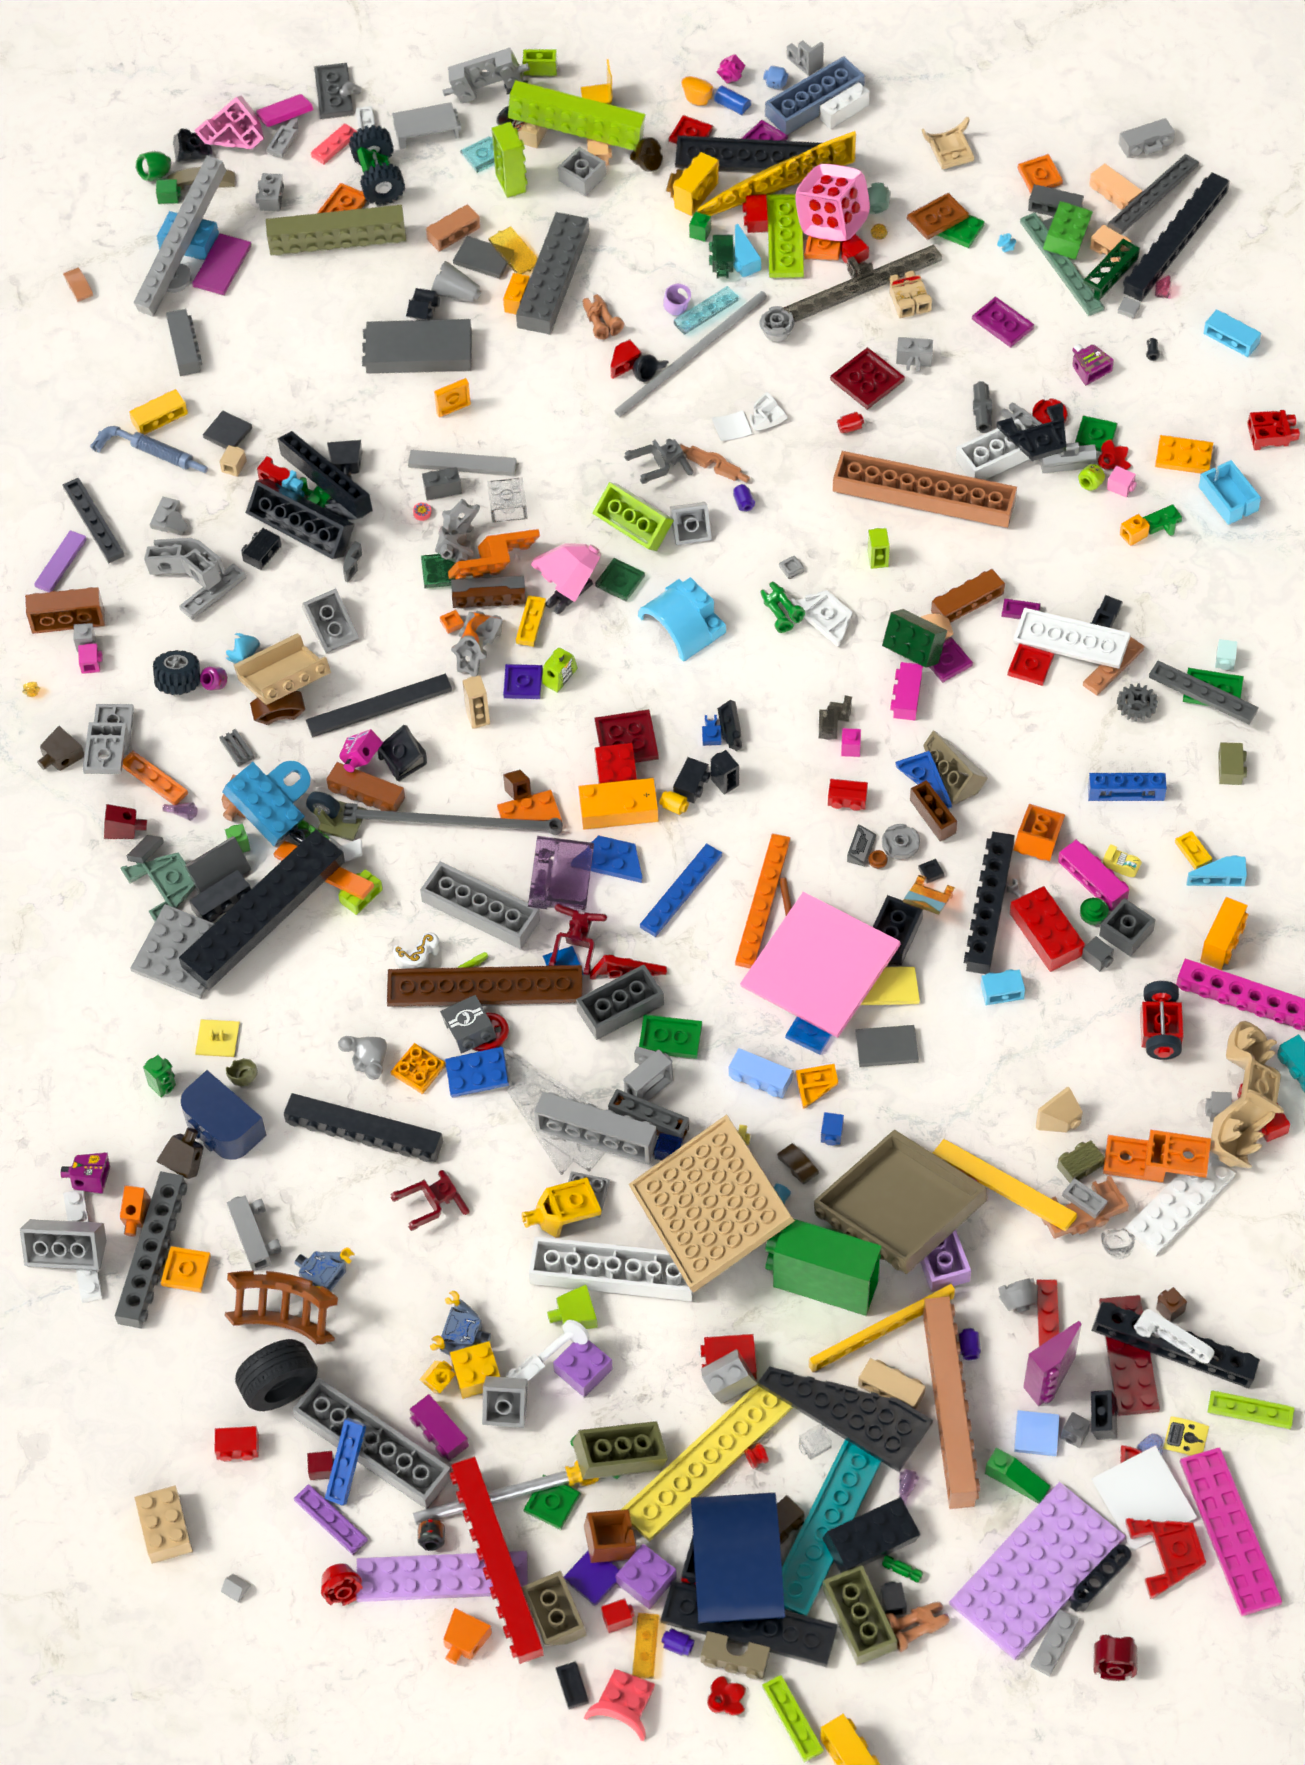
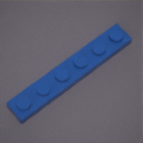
[640,843,722,937]

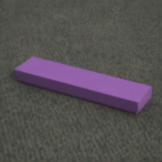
[34,530,87,592]
[294,1484,368,1555]

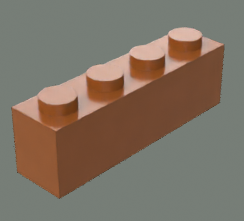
[931,569,1005,623]
[326,762,405,812]

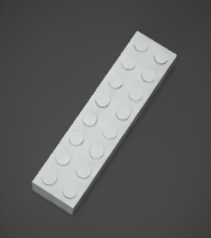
[529,1237,693,1301]

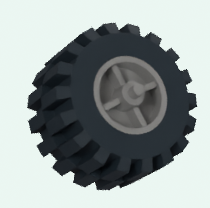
[153,650,200,695]

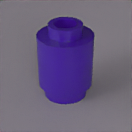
[733,484,755,512]
[958,1328,981,1360]
[661,1628,695,1656]

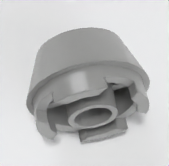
[760,306,794,342]
[998,1278,1038,1313]

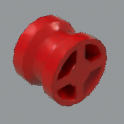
[744,1443,769,1469]

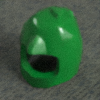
[135,151,171,181]

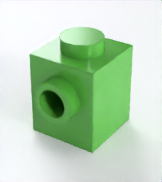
[224,823,251,853]

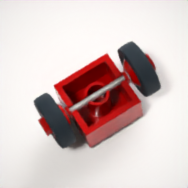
[1140,981,1183,1060]

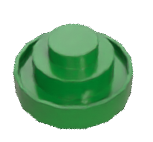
[1080,897,1108,925]

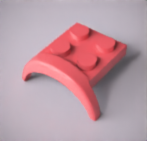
[584,1669,655,1741]

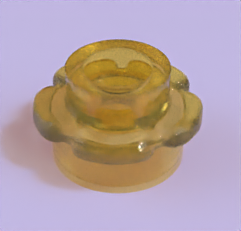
[871,224,888,240]
[22,682,40,697]

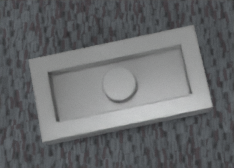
[150,496,180,532]
[1062,1178,1108,1219]

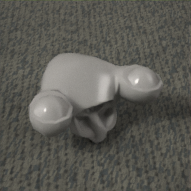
[338,1036,387,1080]

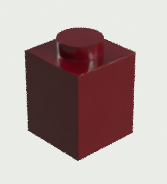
[307,1451,335,1480]

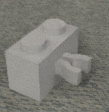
[896,337,933,371]

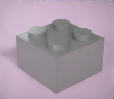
[558,147,606,196]
[482,1376,528,1428]

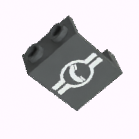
[440,995,497,1054]

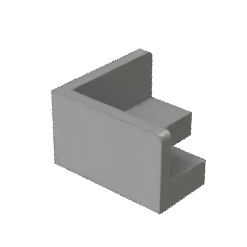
[787,40,824,76]

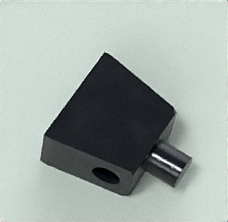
[327,440,363,479]

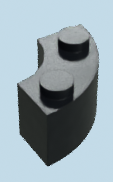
[406,288,440,320]

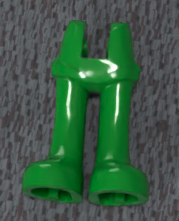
[760,581,805,633]

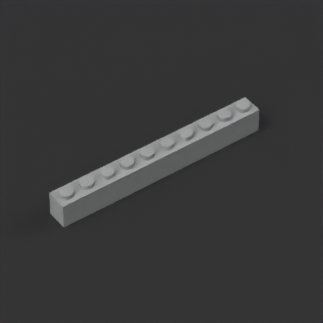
[133,155,226,317]

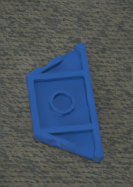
[571,835,642,883]

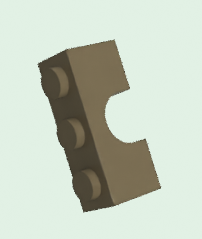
[700,1631,770,1679]

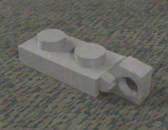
[267,118,299,158]

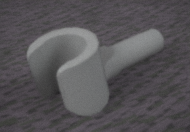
[1006,878,1023,898]

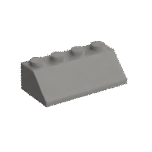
[20,1219,106,1270]

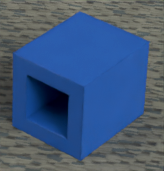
[821,1112,844,1146]

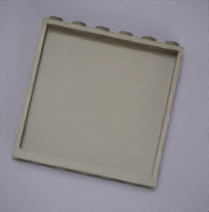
[814,1129,987,1275]

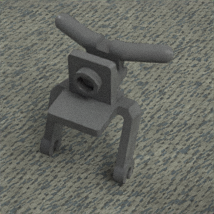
[624,439,693,484]

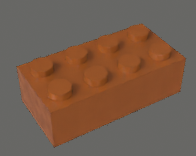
[25,587,105,634]

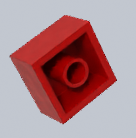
[594,743,637,784]

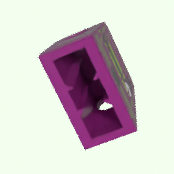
[1072,344,1114,386]

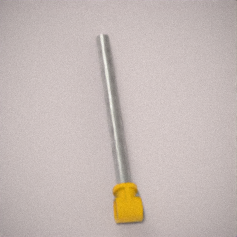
[413,1461,599,1525]

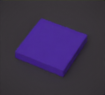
[503,664,543,699]
[564,1551,620,1606]

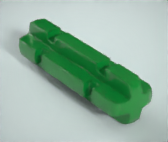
[882,1555,923,1583]

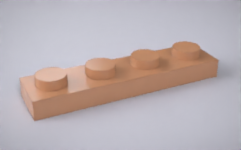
[1083,637,1144,696]

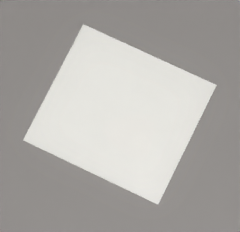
[1092,1446,1197,1551]

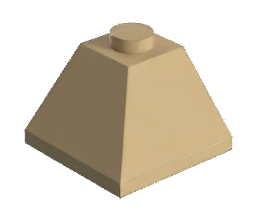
[1035,1087,1083,1132]

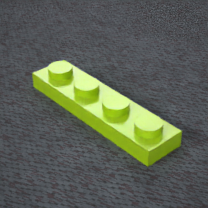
[1207,1390,1294,1429]
[762,1675,823,1762]

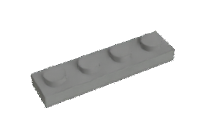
[179,563,246,620]

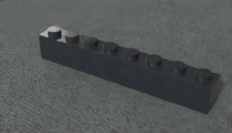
[277,431,373,519]
[283,1093,443,1162]

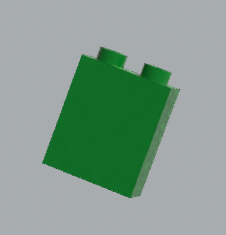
[765,1218,882,1316]

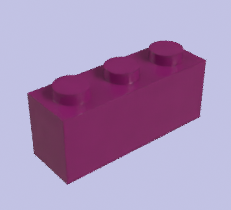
[409,1394,469,1461]

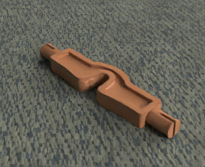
[680,444,750,483]

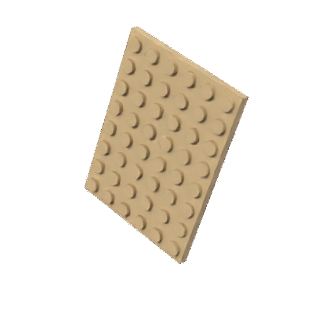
[628,1114,795,1293]

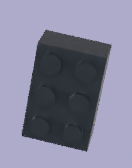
[873,895,923,966]

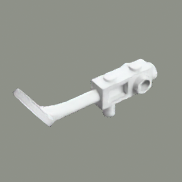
[505,1320,589,1385]

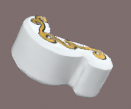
[393,932,440,969]

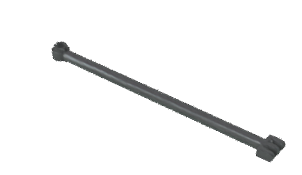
[343,803,563,835]

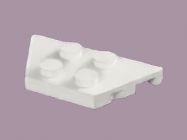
[790,590,852,647]

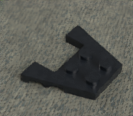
[997,403,1066,461]

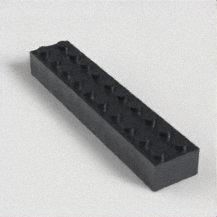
[179,829,345,991]

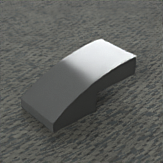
[343,541,362,583]

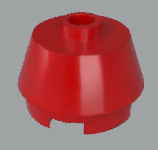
[321,1563,362,1606]

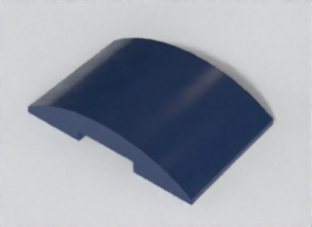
[691,1492,785,1623]

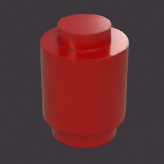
[837,411,864,434]

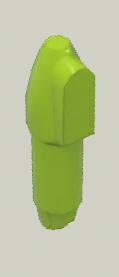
[457,952,488,968]

